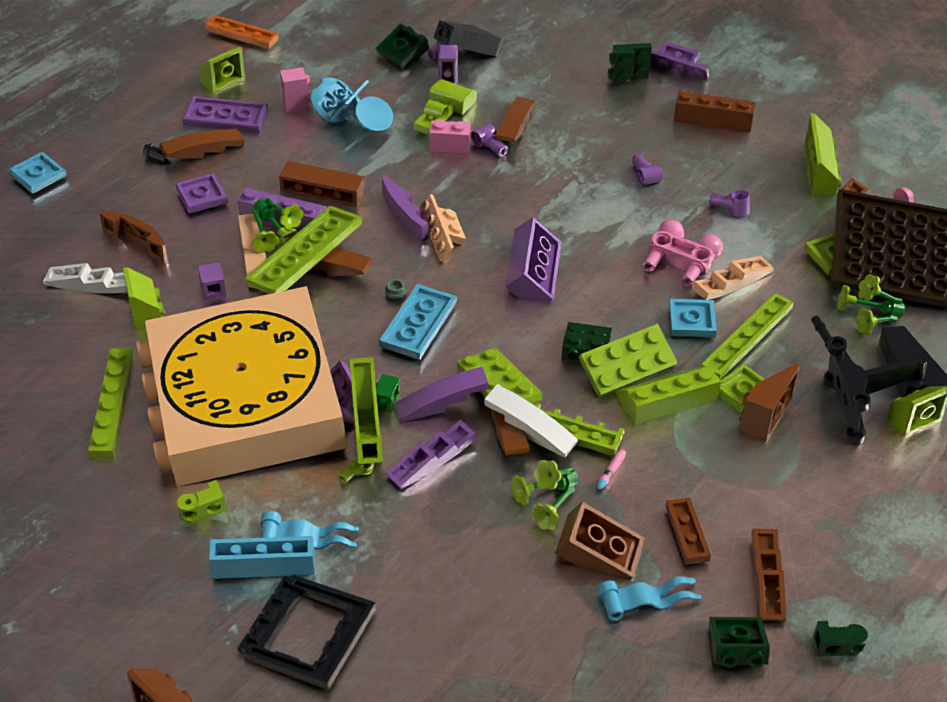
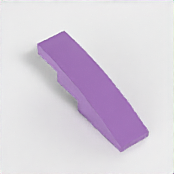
[382,176,428,242]
[395,367,489,423]
[385,420,477,489]

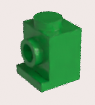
[375,374,400,413]

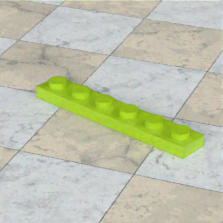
[701,293,794,380]
[88,348,134,457]

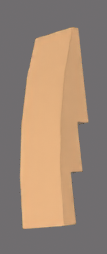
[238,214,266,287]
[692,256,774,300]

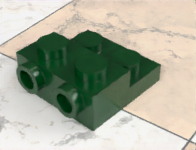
[375,23,429,69]
[608,43,652,85]
[561,322,612,362]
[709,617,770,668]

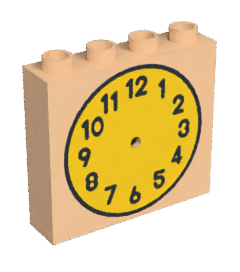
[136,286,347,487]

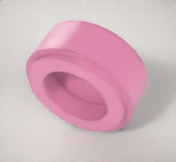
[893,187,914,203]

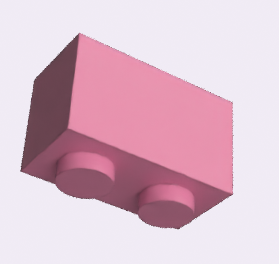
[280,67,311,114]
[430,120,471,154]

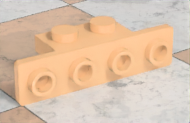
[420,194,466,262]

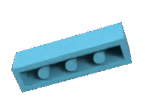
[209,536,315,579]

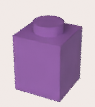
[198,262,226,299]

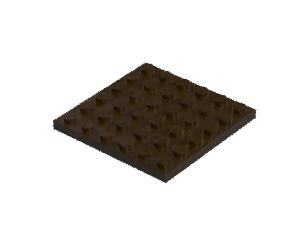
[831,189,947,308]

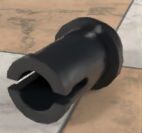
[143,143,168,163]

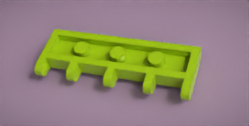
[534,403,625,456]

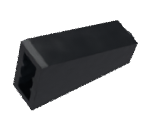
[433,20,503,56]
[878,326,947,398]

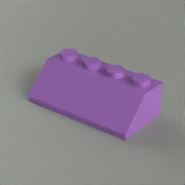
[237,188,327,232]
[505,217,562,302]

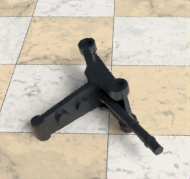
[811,315,928,445]

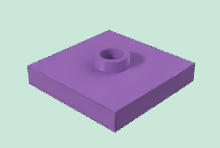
[175,173,228,214]

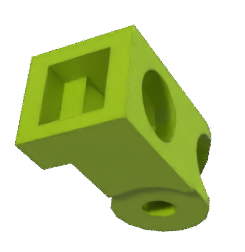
[177,480,227,523]

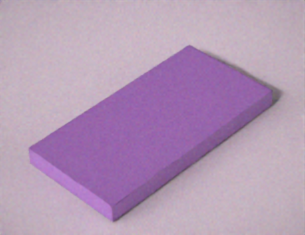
[183,96,268,133]

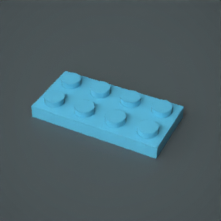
[379,284,457,360]

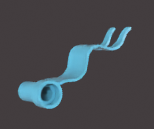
[260,511,359,549]
[597,577,702,621]

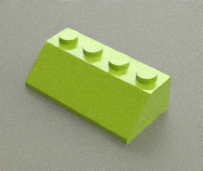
[804,113,842,196]
[615,366,721,425]

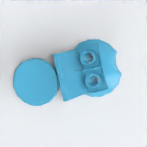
[310,77,393,133]

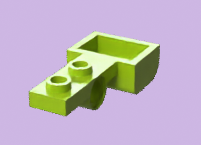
[413,79,477,135]

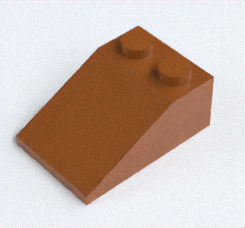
[739,364,800,442]
[555,502,645,579]

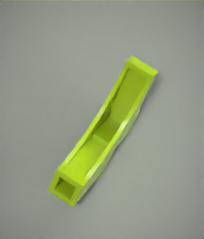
[350,357,383,464]

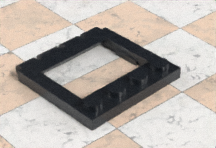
[237,575,377,690]

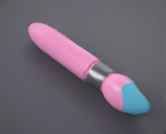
[596,449,626,490]

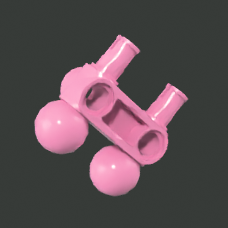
[642,220,723,287]

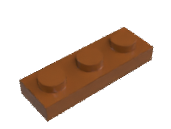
[666,497,711,565]

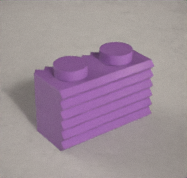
[438,45,458,84]

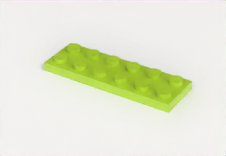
[244,206,363,294]

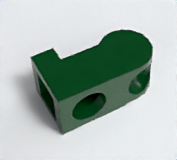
[813,621,868,656]

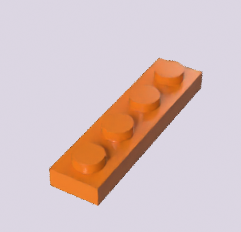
[205,15,279,49]

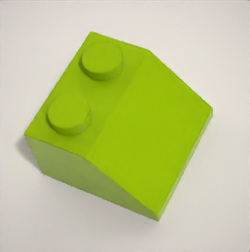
[199,46,245,93]
[123,267,164,330]
[887,386,947,436]

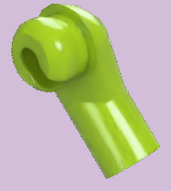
[338,460,374,483]

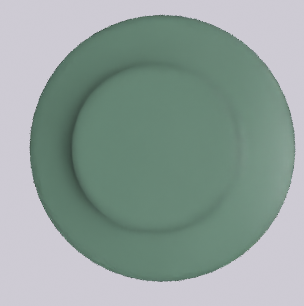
[385,279,407,299]

